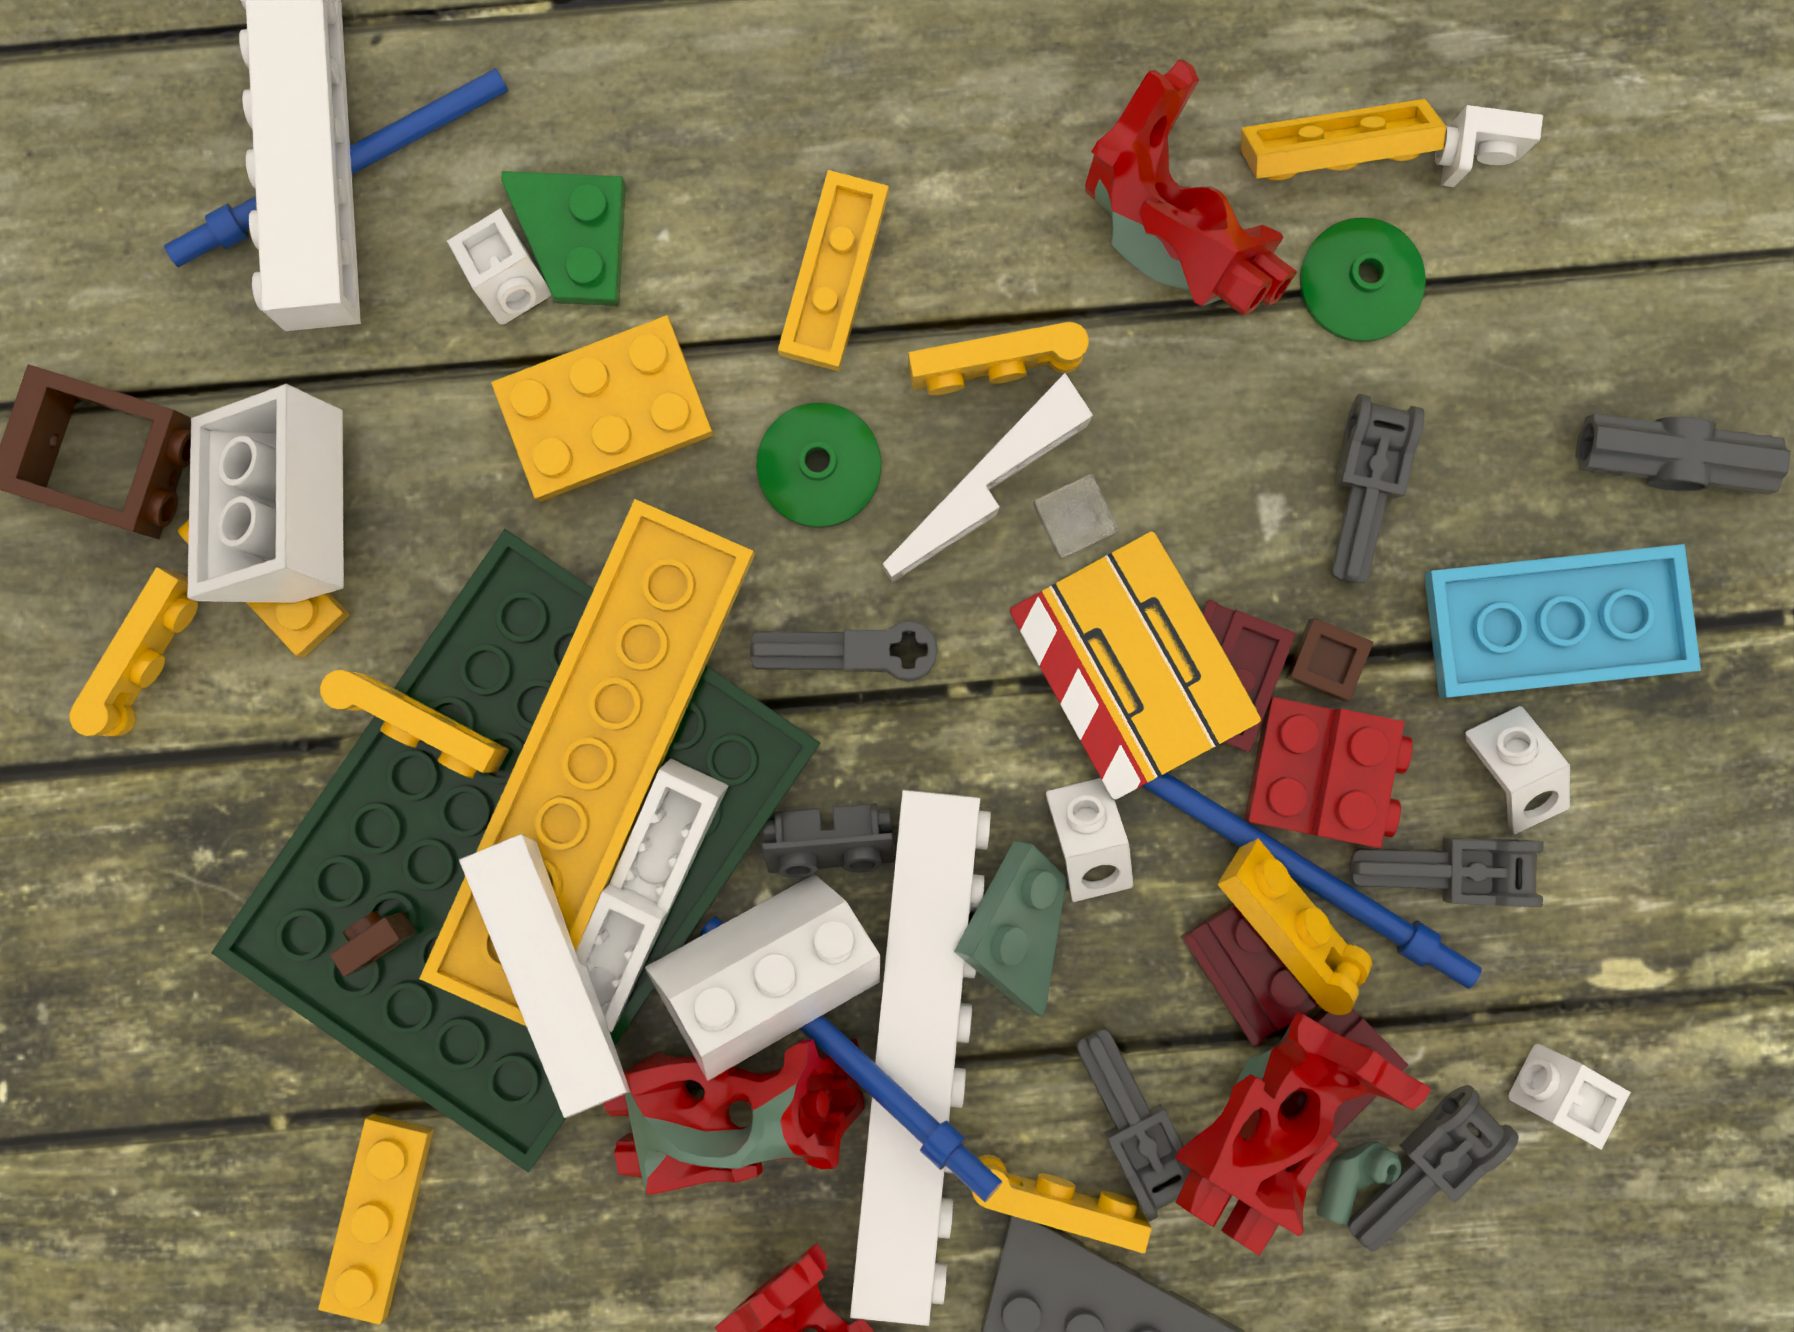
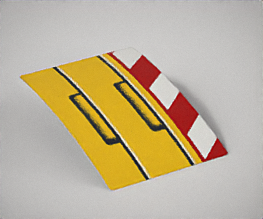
[1010,532,1261,799]

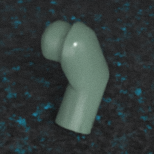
[1317,1142,1401,1225]

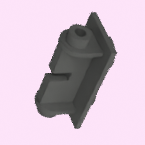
[762,803,894,878]

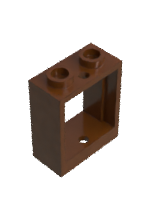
[0,364,191,539]

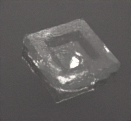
[1033,474,1119,560]

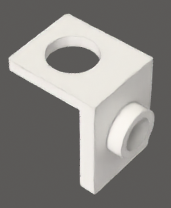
[1466,706,1570,834]
[1046,778,1134,902]

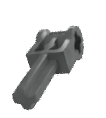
[1331,394,1424,583]
[750,621,938,682]
[1350,837,1544,907]
[1076,1029,1192,1222]
[1347,1085,1519,1251]

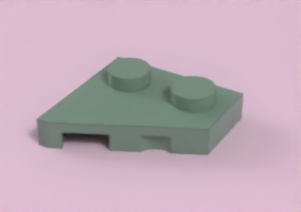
[954,841,1067,1017]

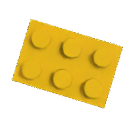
[491,315,714,502]

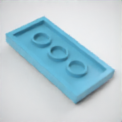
[1424,544,1701,698]

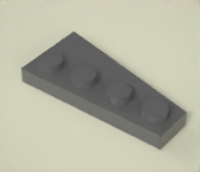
[981,1215,1245,1332]

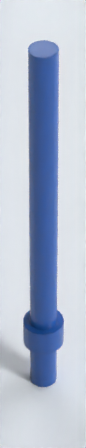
[164,68,509,268]
[1142,772,1482,989]
[700,916,1003,1202]

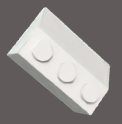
[187,384,344,603]
[645,874,880,1081]

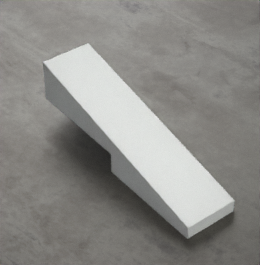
[883,373,1093,583]
[576,759,729,1033]
[459,834,631,1118]

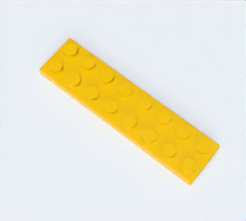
[419,499,755,1027]

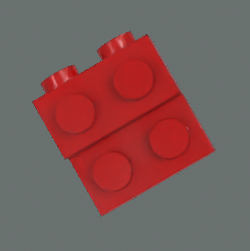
[1244,697,1413,848]

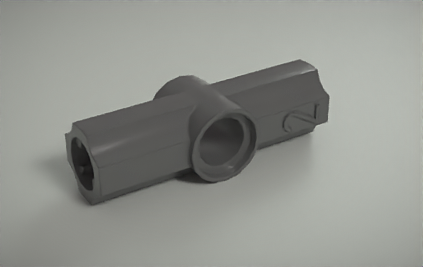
[1575,414,1790,495]

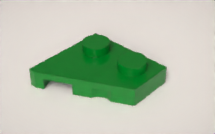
[501,171,626,306]

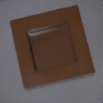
[1285,618,1373,702]
[329,910,418,977]

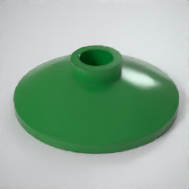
[1300,218,1426,342]
[756,403,881,528]

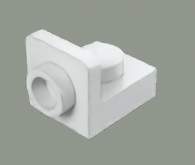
[1435,105,1543,187]
[447,208,552,325]
[1508,1044,1631,1150]

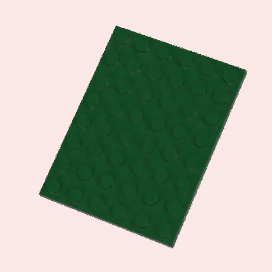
[211,528,821,1173]

